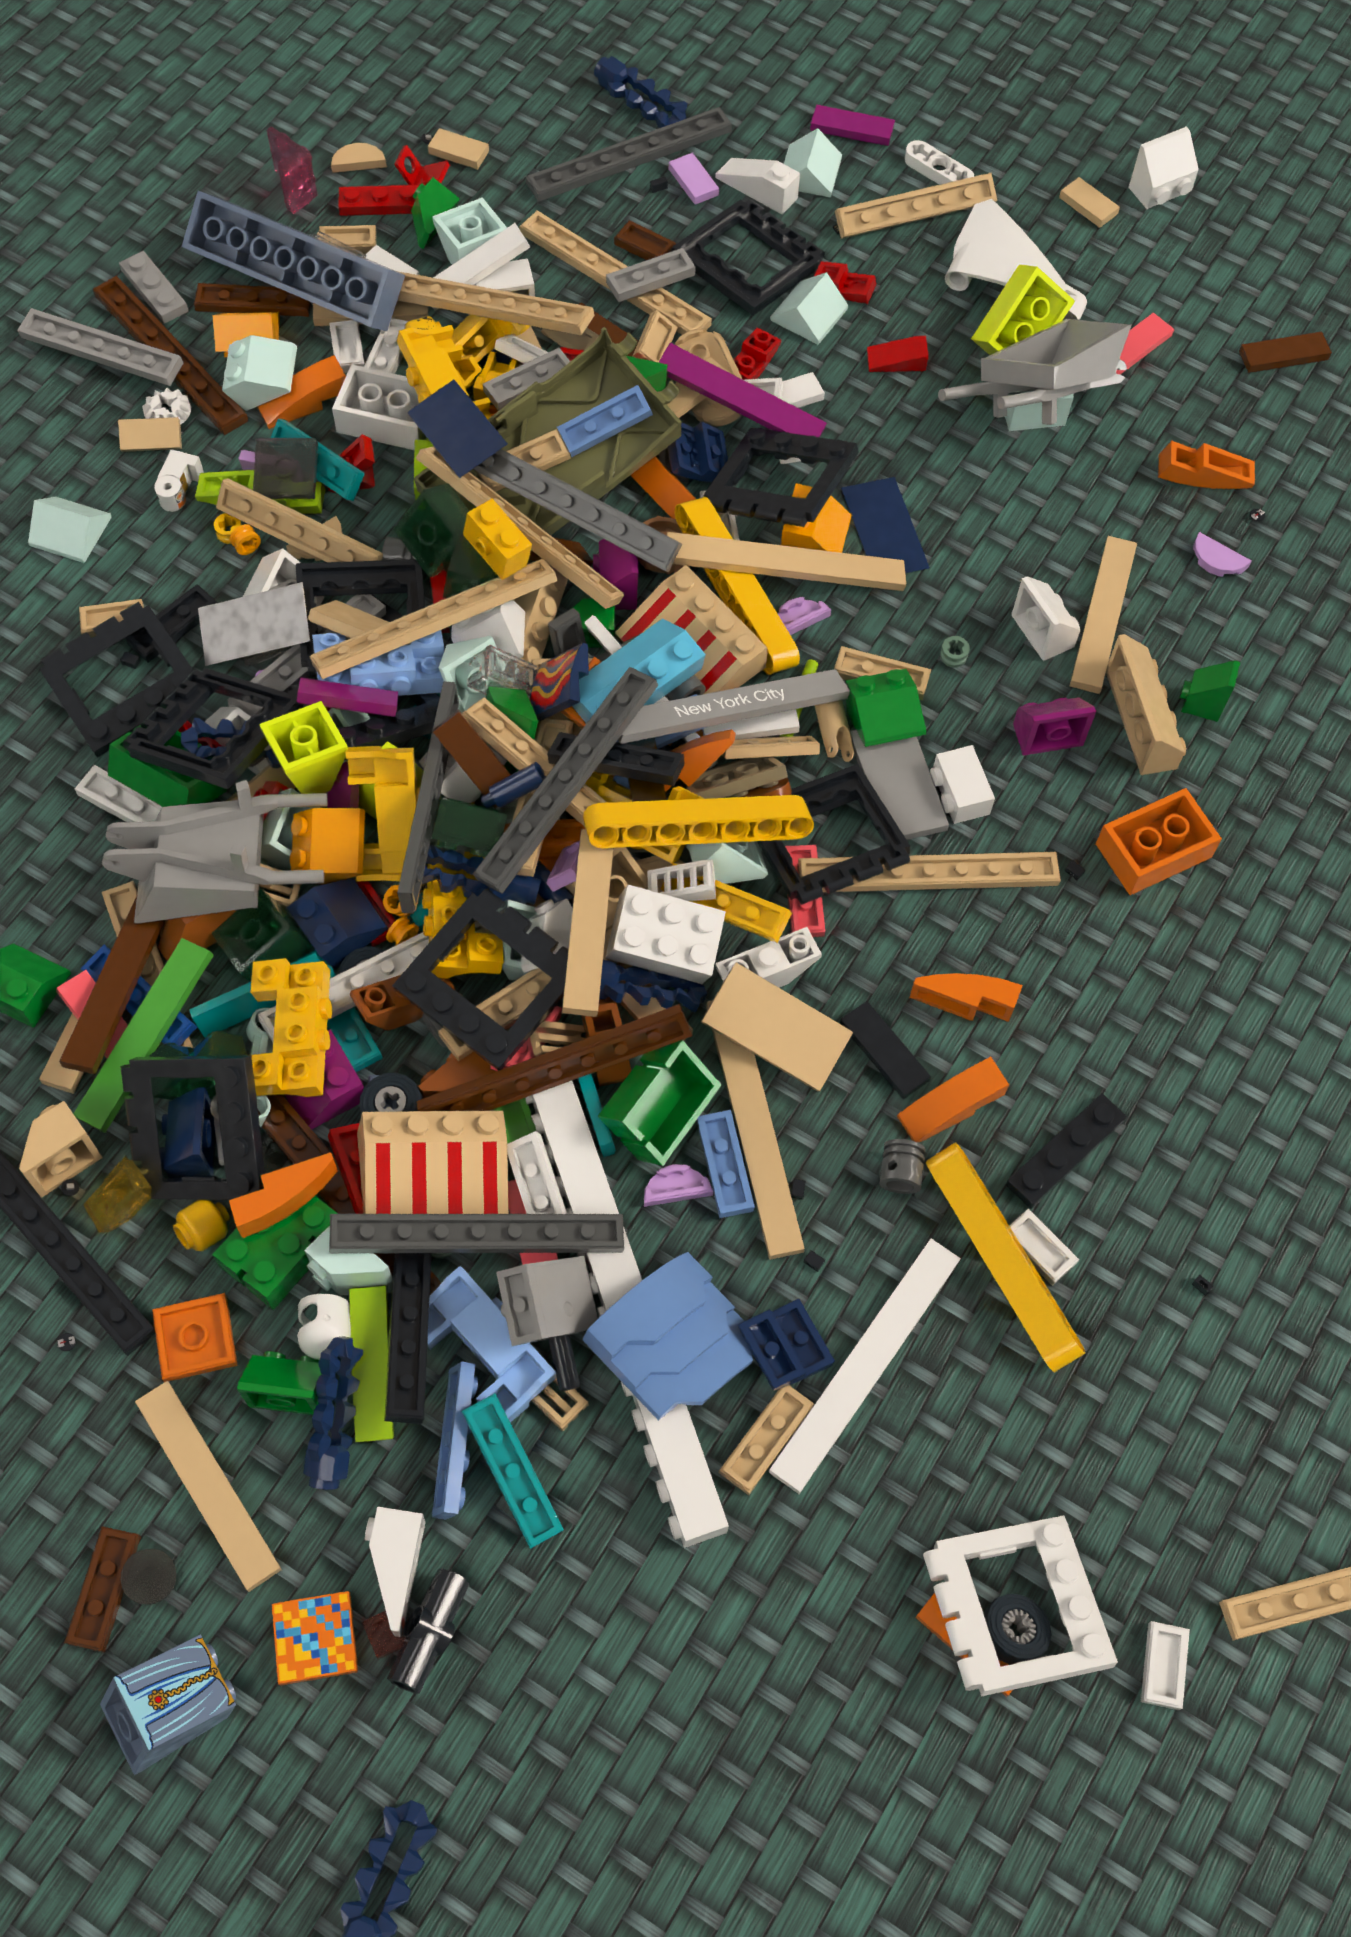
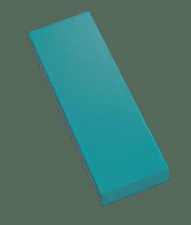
[578,1074,616,1158]

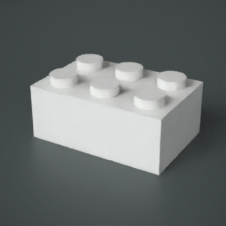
[332,364,427,450]
[605,885,726,984]

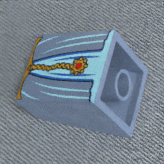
[100,1634,236,1775]

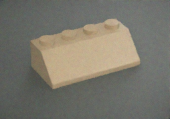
[1106,634,1186,775]

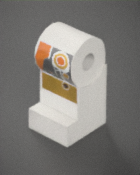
[154,449,204,512]

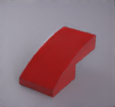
[814,261,877,304]

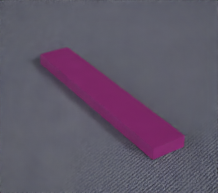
[658,343,827,437]

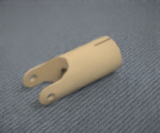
[814,700,854,762]

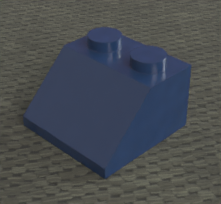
[287,878,389,969]
[160,1088,216,1178]

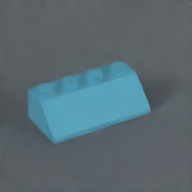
[572,618,706,724]

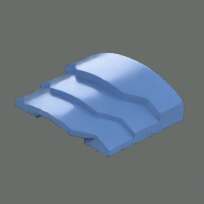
[582,1252,753,1421]

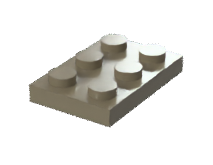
[676,757,788,799]

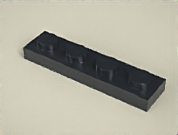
[547,732,685,786]
[1006,1093,1127,1209]

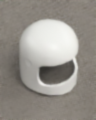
[297,1294,351,1360]

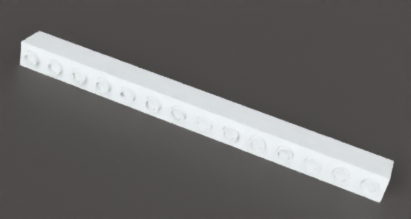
[525,1081,729,1548]

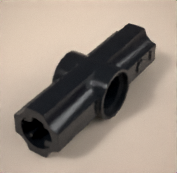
[387,1568,469,1694]

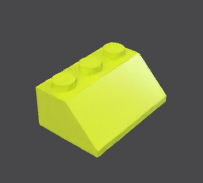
[971,264,1075,355]

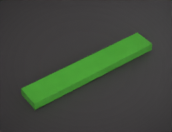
[73,938,214,1133]

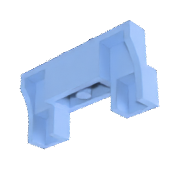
[312,630,444,696]
[427,1266,557,1423]

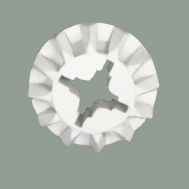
[142,388,191,425]

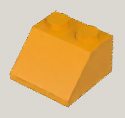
[212,312,280,357]
[781,483,852,553]
[289,808,365,885]

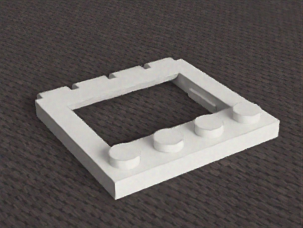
[923,1516,1118,1696]

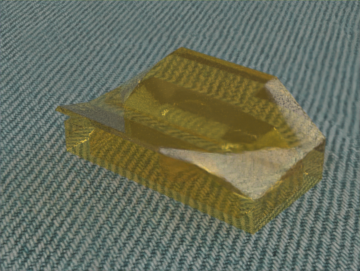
[83,1155,151,1233]

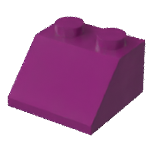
[593,539,638,610]
[1013,697,1096,756]
[284,1029,364,1130]

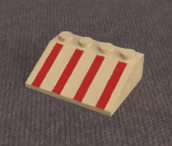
[615,565,767,694]
[357,1111,508,1214]

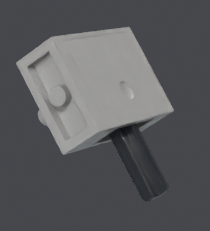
[496,1256,598,1391]

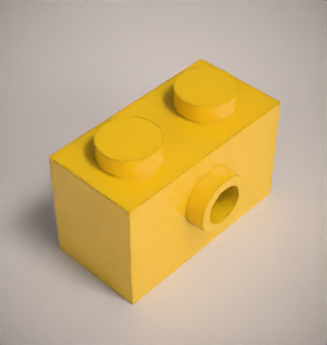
[463,498,532,580]

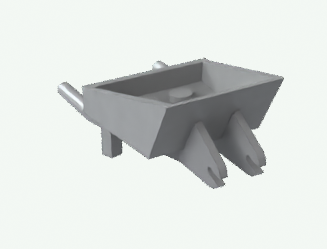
[938,319,1132,425]
[102,780,328,923]

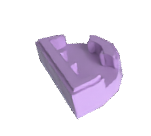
[1193,532,1251,577]
[778,597,831,635]
[644,1164,714,1207]

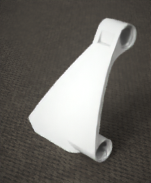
[945,199,1087,320]

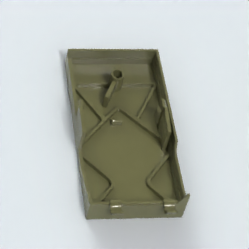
[414,327,681,579]

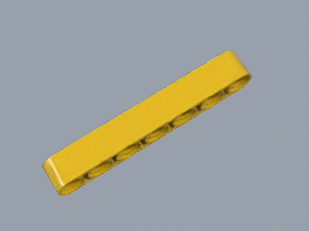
[674,497,800,675]
[583,795,814,848]
[926,1142,1086,1372]

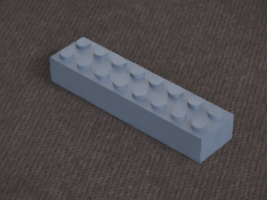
[182,190,405,331]

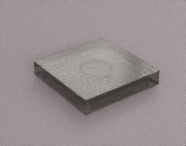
[253,438,318,499]

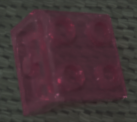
[267,126,318,214]

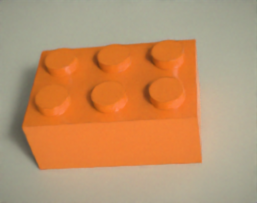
[1095,788,1222,895]

